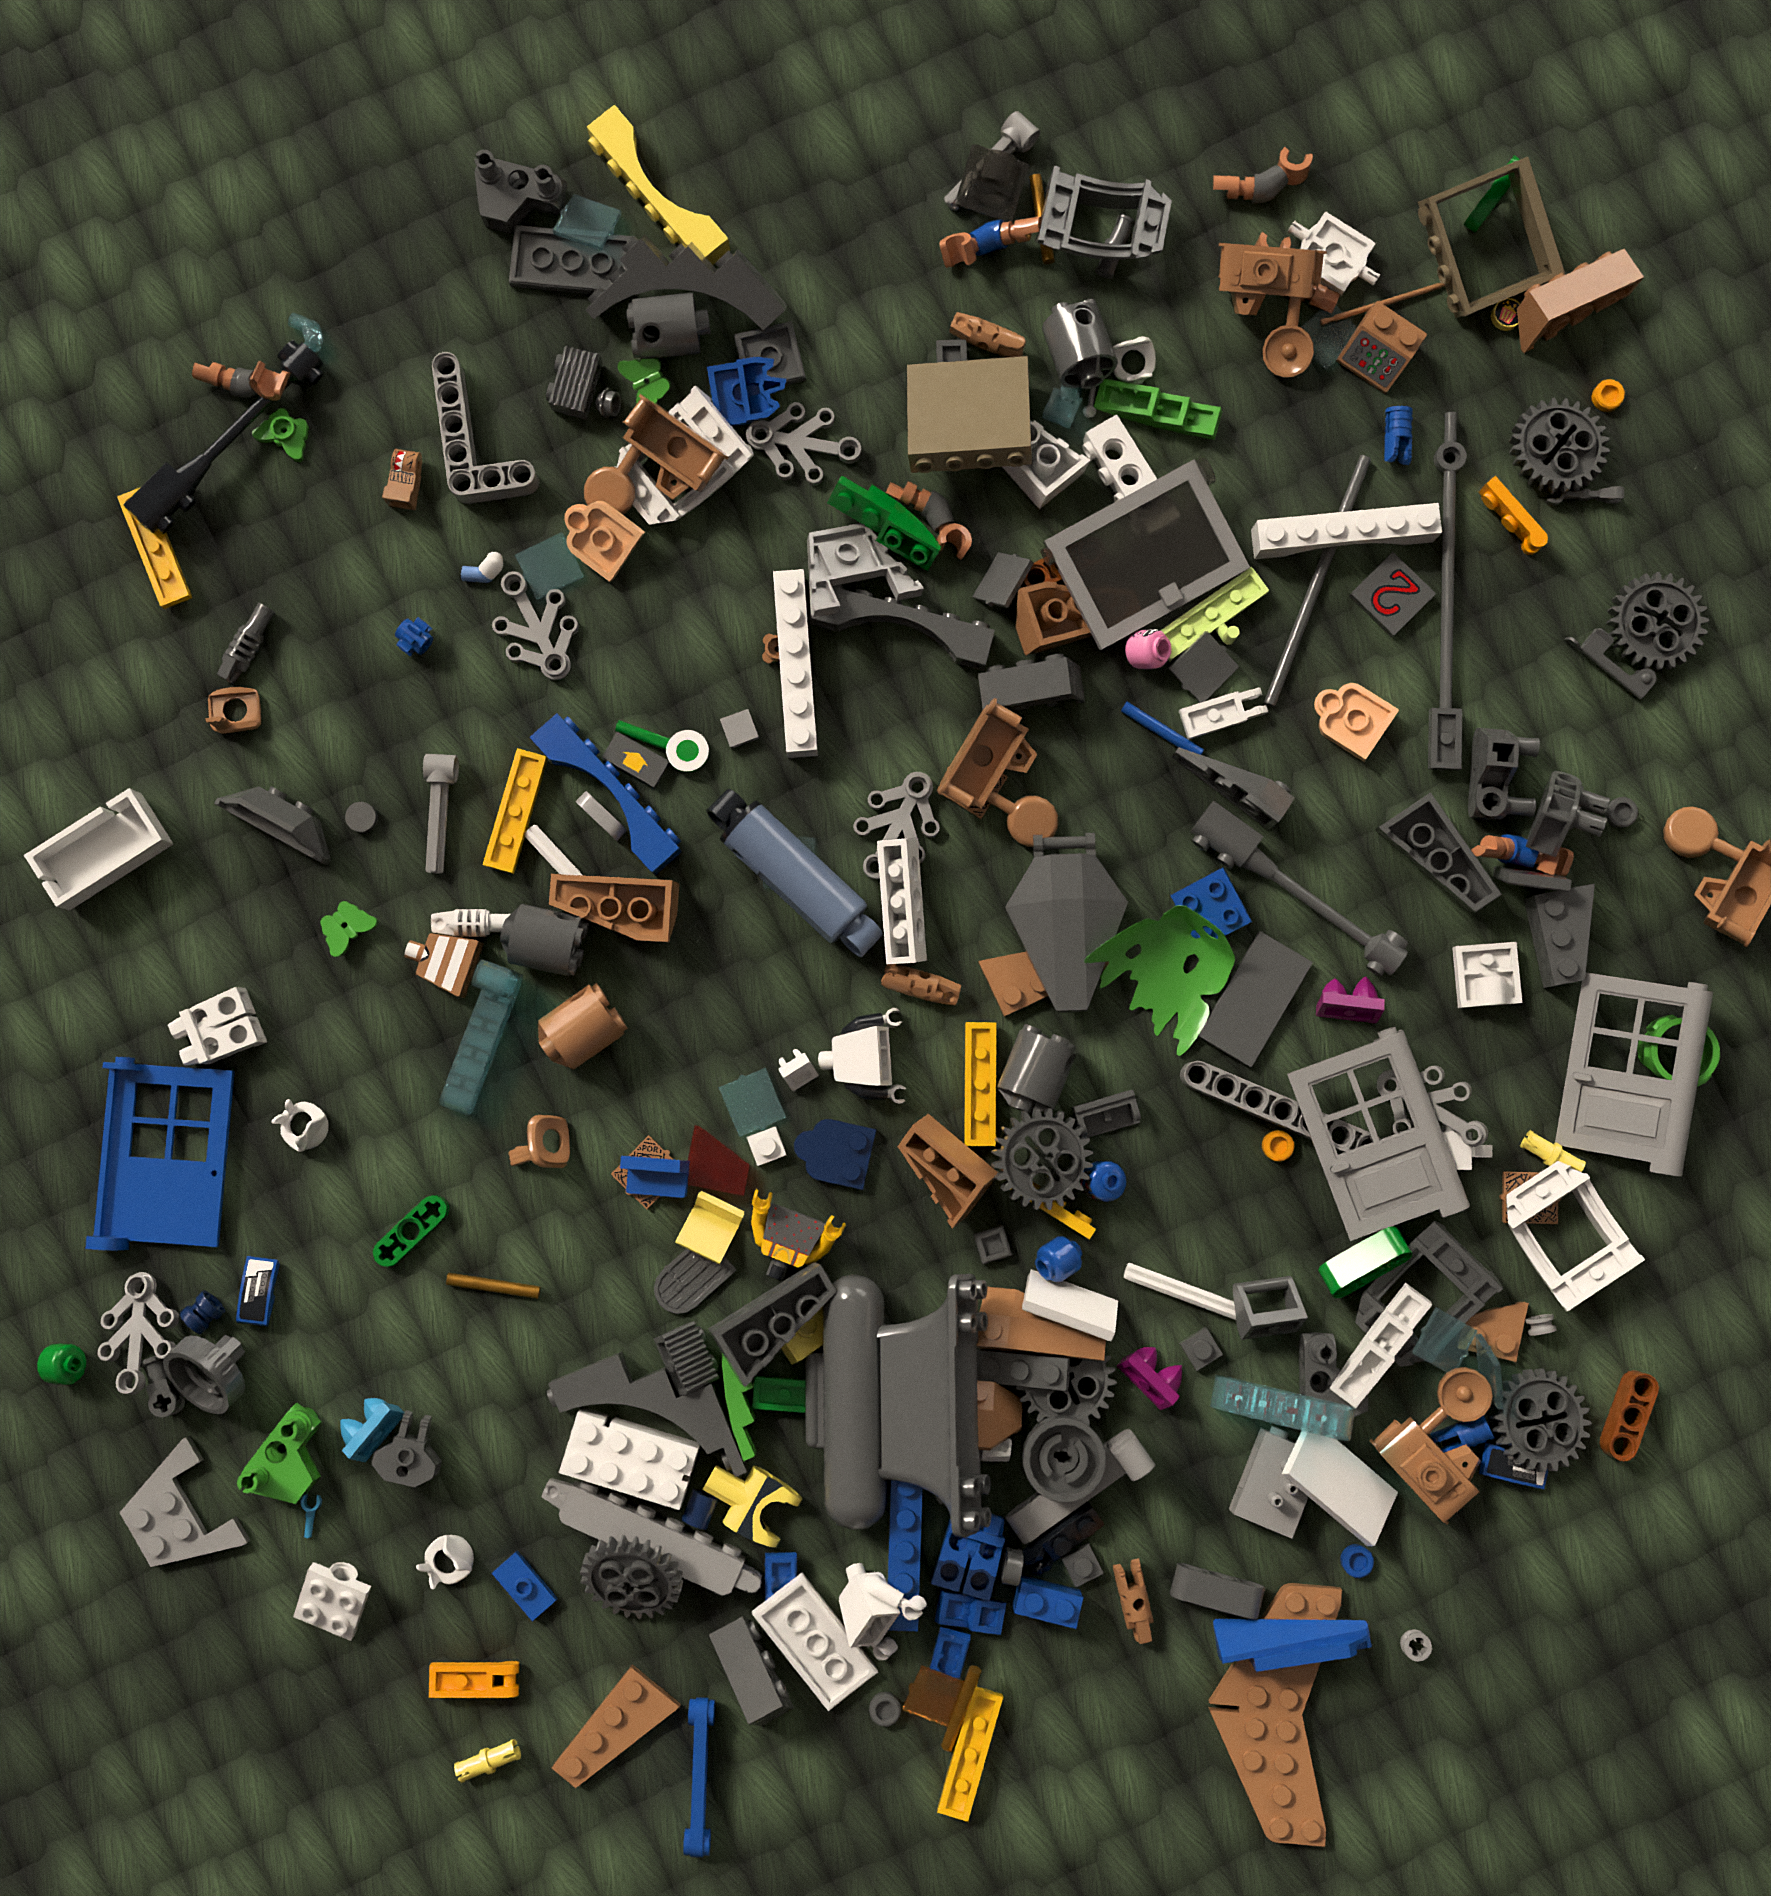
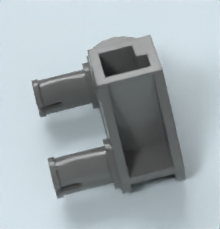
[474,150,568,234]
[1468,728,1540,821]
[1526,771,1610,857]
[1299,1332,1368,1421]

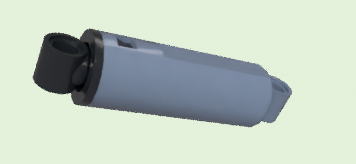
[706,789,883,957]

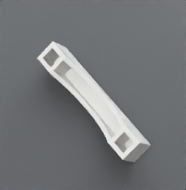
[1251,503,1442,559]
[773,569,818,758]

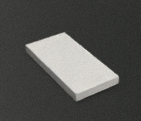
[1282,1424,1398,1546]
[752,1573,878,1711]

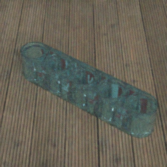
[1210,1375,1355,1441]

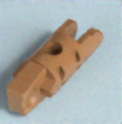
[950,312,1026,358]
[881,964,961,1005]
[1113,1558,1154,1644]

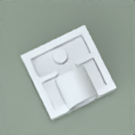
[1452,942,1522,1008]
[293,1562,371,1641]

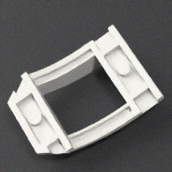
[614,386,754,525]
[1506,1161,1645,1312]

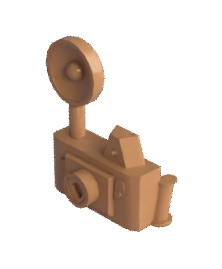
[1219,243,1327,377]
[584,394,729,515]
[938,698,1058,847]
[1663,807,1771,947]
[1369,1367,1493,1525]

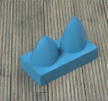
[340,1398,405,1462]

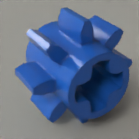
[395,617,433,656]

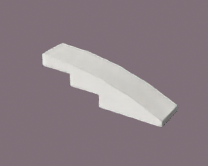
[1330,1283,1432,1408]

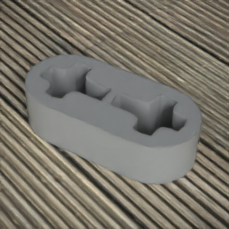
[575,791,627,841]

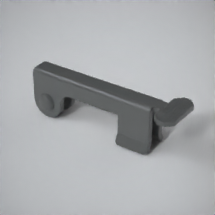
[1564,628,1656,700]

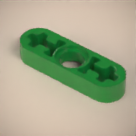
[1463,155,1520,233]
[373,1195,449,1267]

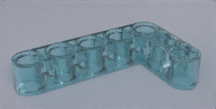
[439,959,523,1116]

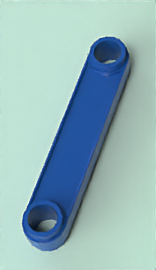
[684,1697,716,1858]

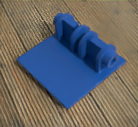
[1170,867,1252,939]

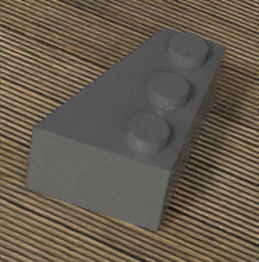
[1524,883,1595,988]

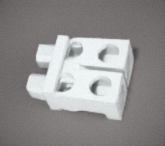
[168,987,267,1066]

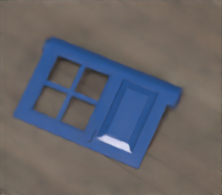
[85,1057,235,1251]

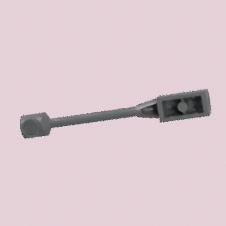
[1190,801,1409,977]

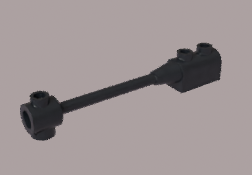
[123,340,324,534]

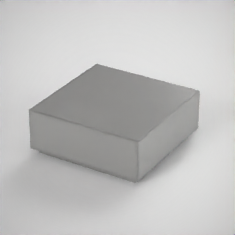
[720,709,759,749]

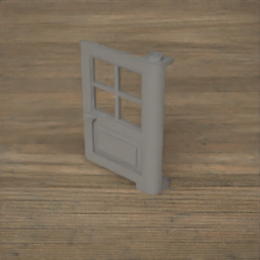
[1555,972,1713,1176]
[1287,1027,1470,1241]

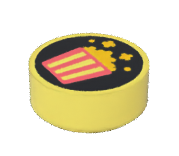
[1491,298,1520,331]

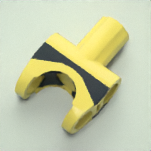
[702,1465,803,1548]

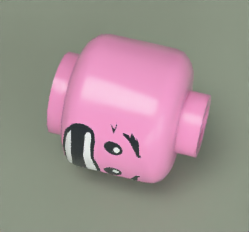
[1125,629,1171,669]

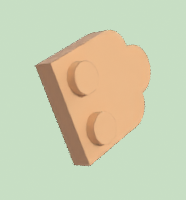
[565,501,645,582]
[1314,683,1399,762]

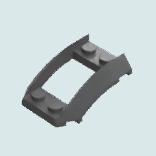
[1034,166,1172,259]
[1355,1221,1503,1367]

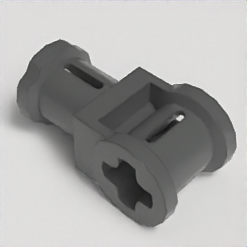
[141,1352,187,1418]

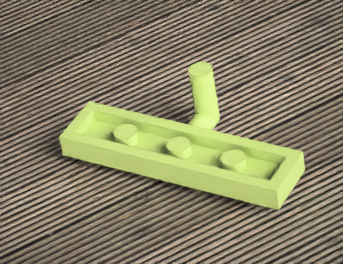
[1160,567,1269,662]

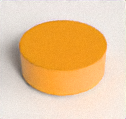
[1592,379,1625,412]
[1262,1130,1294,1161]

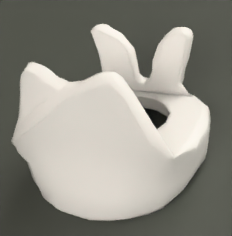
[1113,336,1156,385]
[271,1099,328,1152]
[416,1535,474,1590]

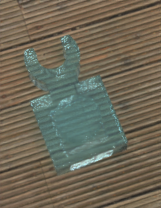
[1042,384,1083,429]

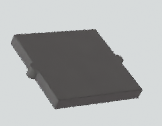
[973,552,1034,608]
[1168,631,1239,703]

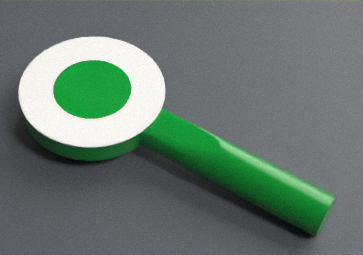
[615,720,709,773]

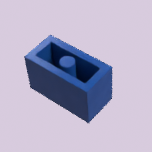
[1012,1575,1083,1629]

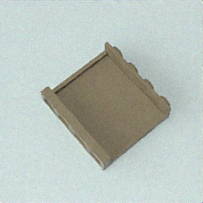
[907,356,1032,473]

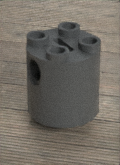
[627,292,711,359]
[1042,299,1118,389]
[500,904,590,977]
[997,1024,1077,1115]

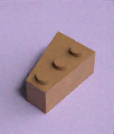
[897,1114,998,1229]

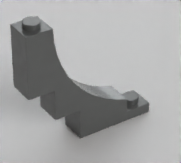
[547,1351,749,1477]

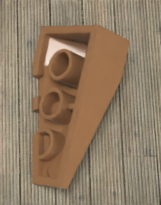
[977,1287,1106,1361]

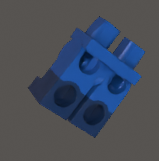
[930,1513,1005,1602]

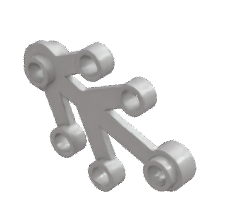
[746,402,861,486]
[492,571,579,680]
[853,772,940,880]
[1377,1065,1489,1147]
[98,1272,180,1395]

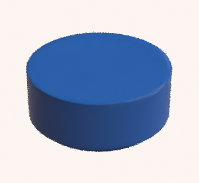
[1340,1544,1374,1578]

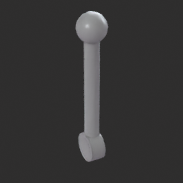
[1083,387,1096,418]

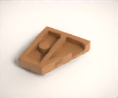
[1452,1301,1529,1362]

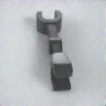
[1546,486,1625,506]

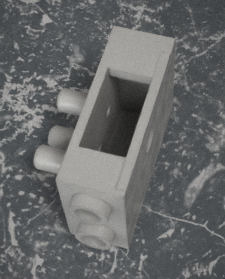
[1229,1426,1308,1538]

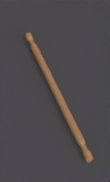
[1320,283,1445,325]

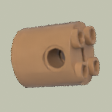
[538,983,628,1070]

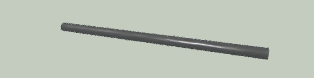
[1263,455,1371,707]

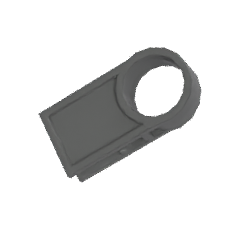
[1000,1543,1024,1586]

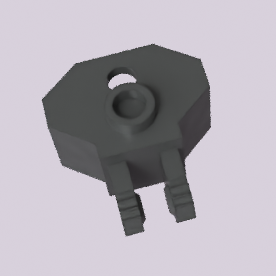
[371,1410,442,1487]

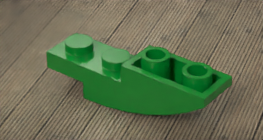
[827,476,941,571]

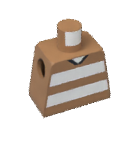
[404,933,484,998]

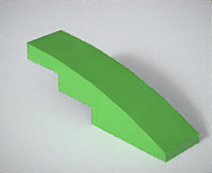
[1094,379,1222,440]
[722,1354,757,1461]

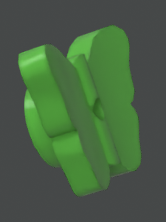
[618,358,671,404]
[252,408,309,462]
[320,901,378,957]

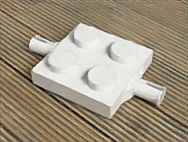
[1288,211,1380,296]

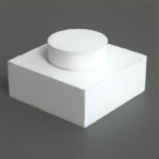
[747,1126,787,1166]

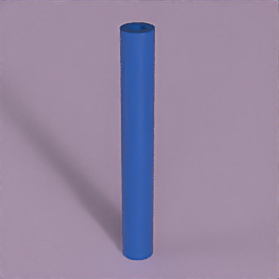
[1120,702,1204,755]

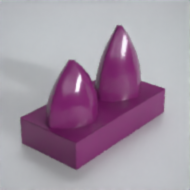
[1316,976,1384,1023]
[1117,1347,1182,1410]

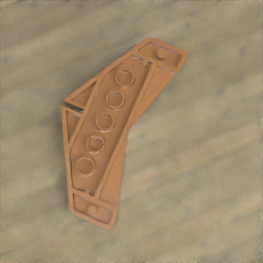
[1208,1583,1342,1847]

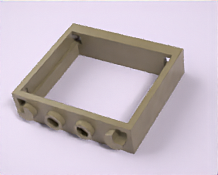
[1418,157,1565,318]

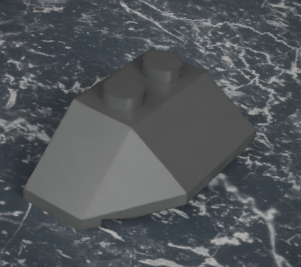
[214,786,331,866]

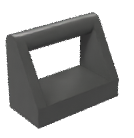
[1232,1276,1308,1340]

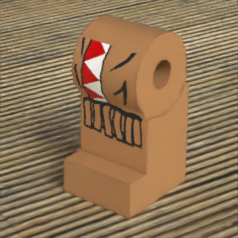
[382,449,422,510]

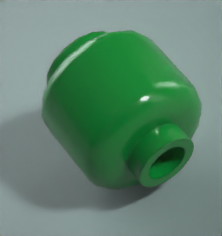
[37,1343,86,1385]

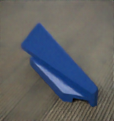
[1213,1619,1371,1672]

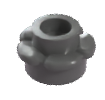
[596,388,621,418]

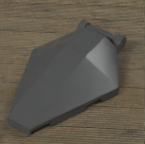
[1005,833,1128,1013]

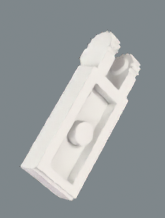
[1179,688,1268,740]

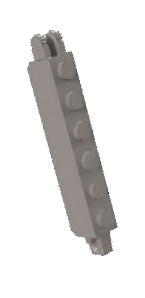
[541,1478,762,1596]

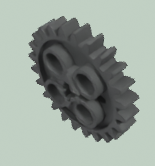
[1509,398,1610,494]
[1606,572,1709,671]
[991,1108,1093,1210]
[1016,1355,1117,1426]
[1489,1368,1591,1472]
[580,1535,684,1619]

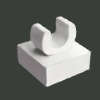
[778,1049,819,1091]

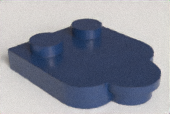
[794,1119,876,1190]

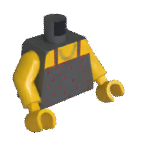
[751,1190,846,1281]

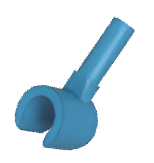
[301,1494,322,1538]

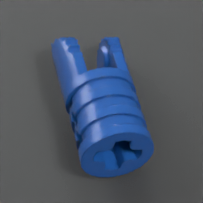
[1384,406,1413,465]
[1430,1416,1495,1453]

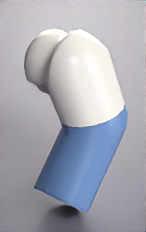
[461,552,503,583]

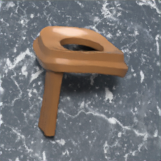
[205,687,261,734]
[509,1115,570,1168]

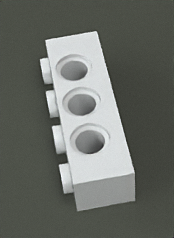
[1082,414,1180,542]
[877,838,927,964]

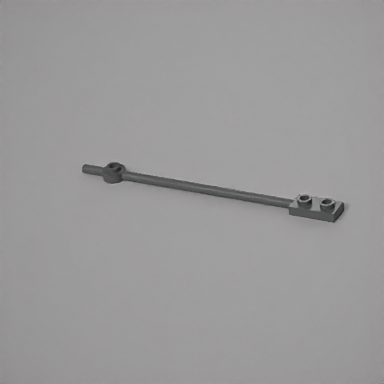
[1428,412,1467,771]

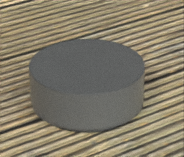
[1604,797,1638,828]
[345,802,378,833]
[869,1692,901,1727]

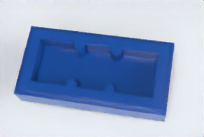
[492,1550,557,1621]
[765,1552,797,1601]
[925,1627,971,1696]

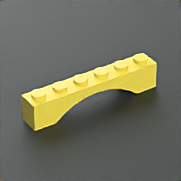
[587,105,730,265]

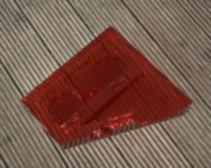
[688,1125,750,1196]

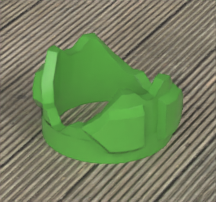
[1637,1015,1720,1087]

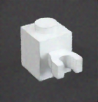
[1442,1126,1492,1170]

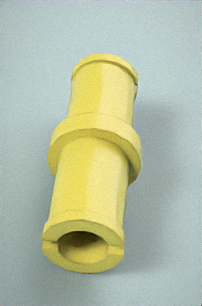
[1520,1130,1586,1172]
[454,1739,521,1783]

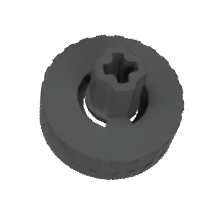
[163,1335,246,1414]
[1022,1415,1106,1502]

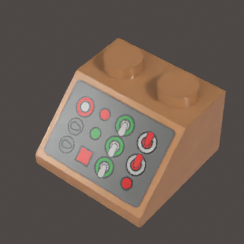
[1336,300,1427,394]

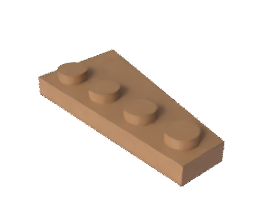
[978,952,1109,1017]
[552,1664,681,1788]

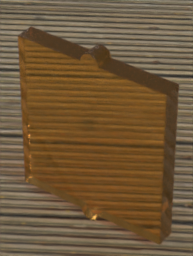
[903,1665,964,1727]

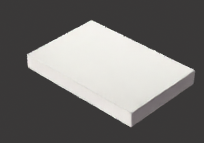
[1022,1269,1118,1341]

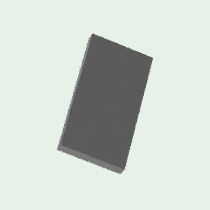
[509,225,633,294]
[1198,931,1313,1068]

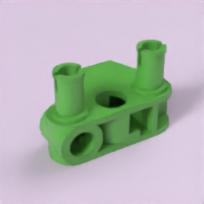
[237,1403,322,1504]

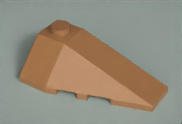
[1016,581,1141,656]
[549,874,679,942]

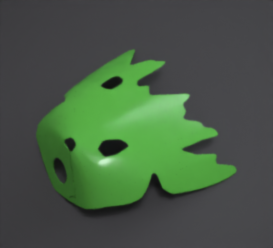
[1084,905,1235,1056]

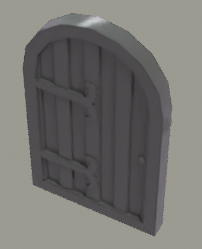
[654,1249,737,1314]

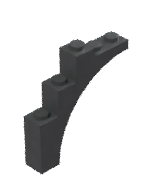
[585,234,787,330]

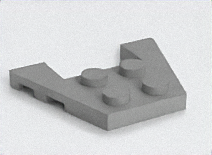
[807,523,924,618]
[120,1436,251,1567]

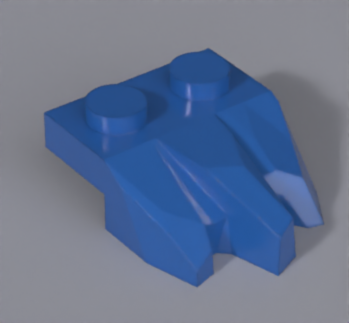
[707,357,787,427]

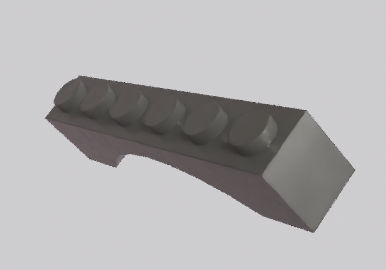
[809,584,995,671]

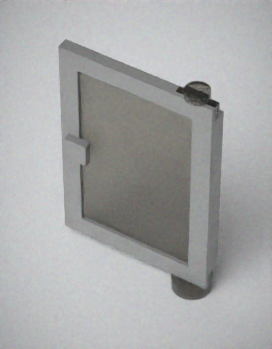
[1041,456,1250,650]

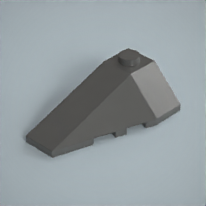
[1172,747,1295,831]

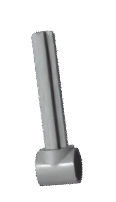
[944,111,1040,211]
[423,754,459,874]

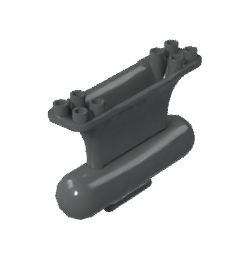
[805,1274,991,1538]

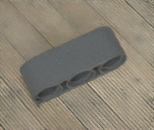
[1170,1563,1265,1620]

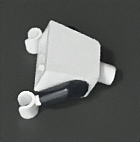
[818,1008,906,1104]

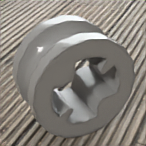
[1525,1314,1557,1335]
[1400,1629,1432,1662]

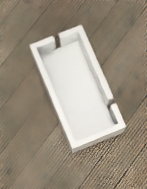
[24,788,173,910]
[559,1407,700,1510]

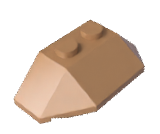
[977,1380,1022,1451]

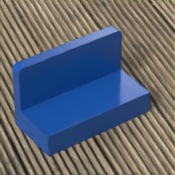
[620,1156,690,1198]

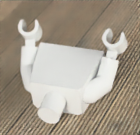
[839,1563,927,1661]

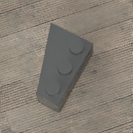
[978,654,1085,711]
[709,1617,794,1726]

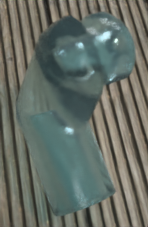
[288,312,324,352]

